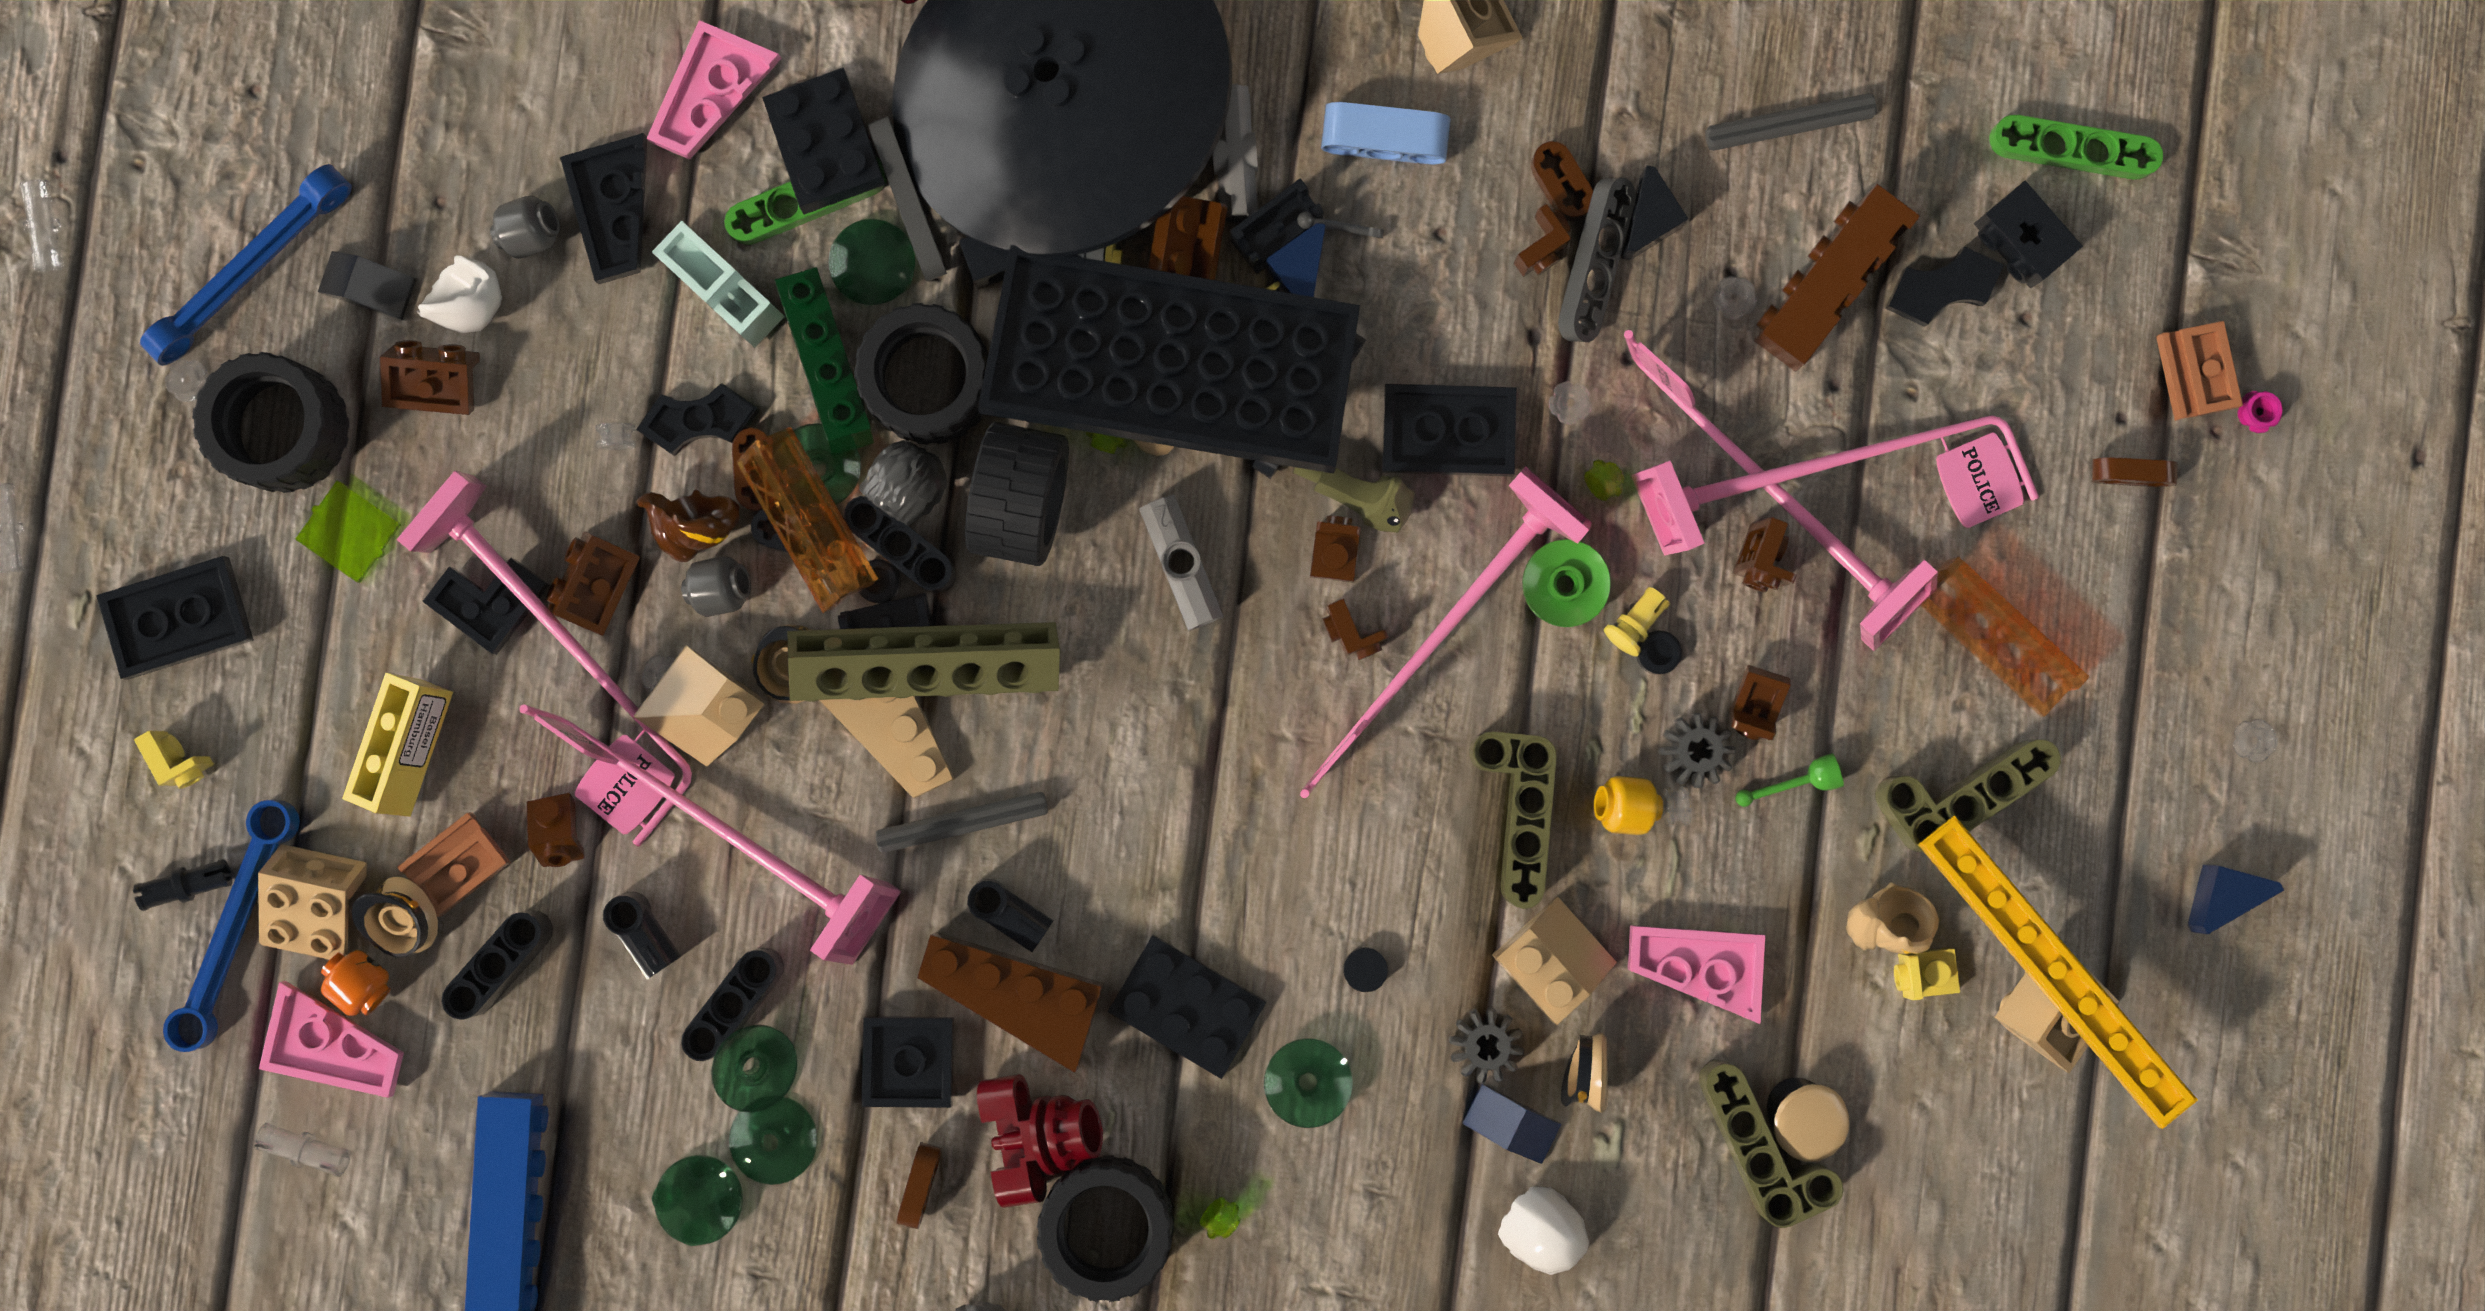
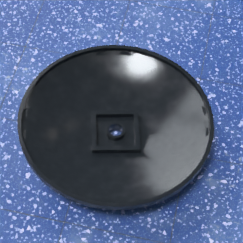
[892,0,1232,256]

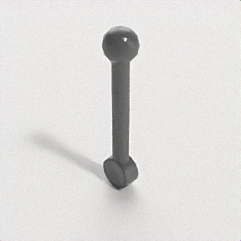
[1297,211,1384,238]

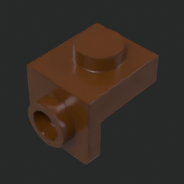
[1514,204,1571,277]
[1322,599,1389,660]
[1730,665,1791,740]
[526,792,585,867]

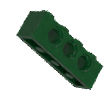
[775,267,874,456]

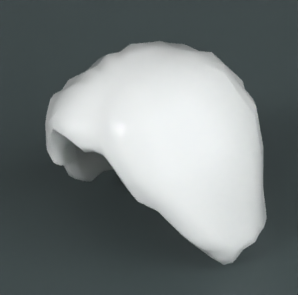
[416,255,502,333]
[1498,1186,1589,1275]

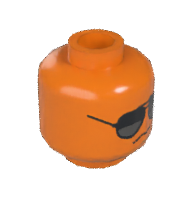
[321,950,391,1016]

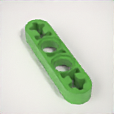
[1989,115,2163,180]
[724,157,887,245]

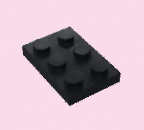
[762,67,886,215]
[1382,383,1517,477]
[96,556,254,680]
[1107,935,1266,1079]

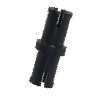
[133,859,233,911]

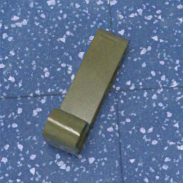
[1469,732,1557,909]
[1875,740,2061,852]
[1699,1059,1844,1228]

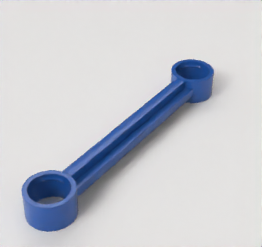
[140,164,352,366]
[163,800,300,1052]

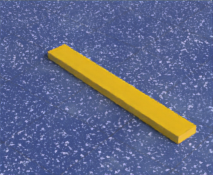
[1918,815,2198,1129]

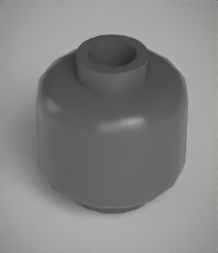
[490,196,560,259]
[681,556,751,617]

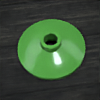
[1522,539,1611,627]

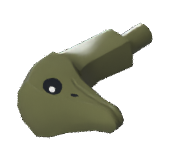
[1293,467,1415,533]

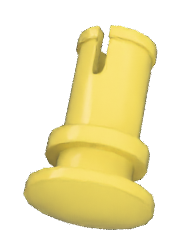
[1603,587,1670,657]

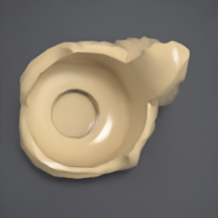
[1846,882,1939,954]

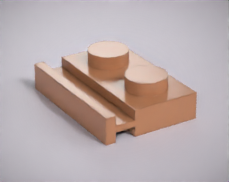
[2156,321,2243,421]
[397,812,511,918]

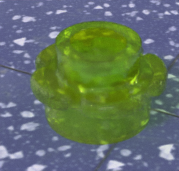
[1086,432,1127,454]
[1584,459,1624,501]
[1200,1197,1241,1239]

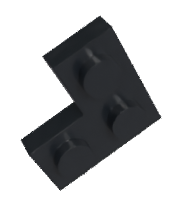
[422,558,550,655]

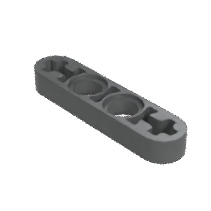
[868,116,947,281]
[1558,177,1636,342]

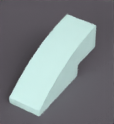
[652,221,785,348]

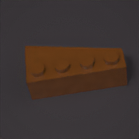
[1754,184,1920,372]
[917,932,1104,1073]

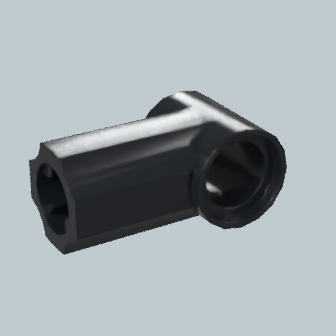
[967,879,1054,952]
[603,892,682,979]

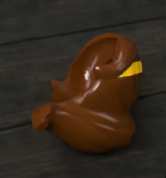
[636,489,740,562]

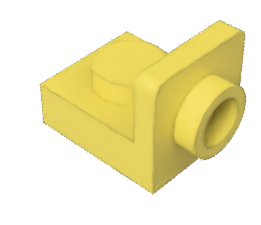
[134,731,214,789]
[1894,948,1960,1000]

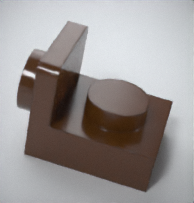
[1310,516,1361,583]

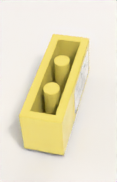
[342,673,453,817]

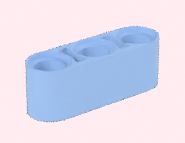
[1321,102,1451,165]

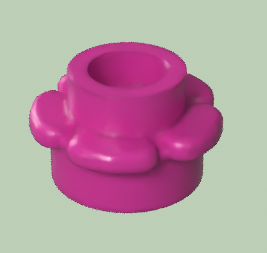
[2237,391,2283,433]

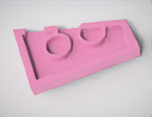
[646,20,782,159]
[1628,925,1765,1024]
[259,981,404,1098]

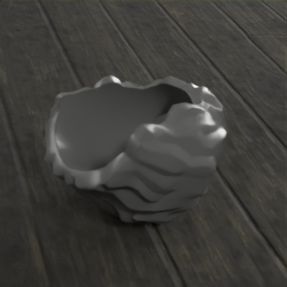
[859,440,947,526]

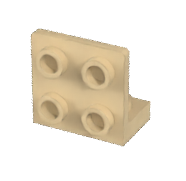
[258,844,367,960]

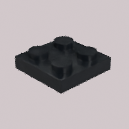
[862,1016,954,1108]

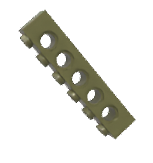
[787,622,1060,702]

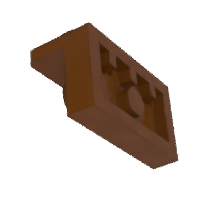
[1148,196,1227,280]
[380,340,480,415]
[1732,517,1797,593]
[546,531,640,636]

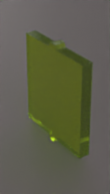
[295,480,401,583]

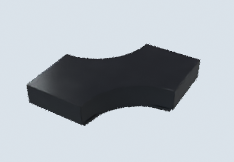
[1885,246,2004,327]
[636,383,760,456]

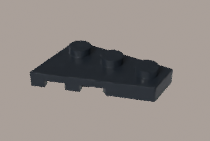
[560,133,647,284]

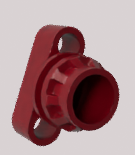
[977,1074,1103,1208]

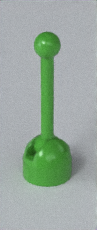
[1735,753,1844,807]

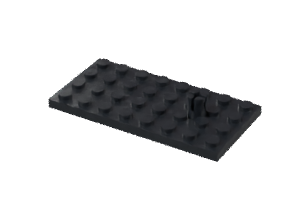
[978,245,1360,474]

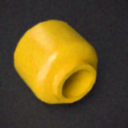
[1594,776,1663,835]

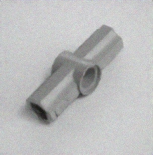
[1213,84,1258,222]
[1139,494,1224,631]

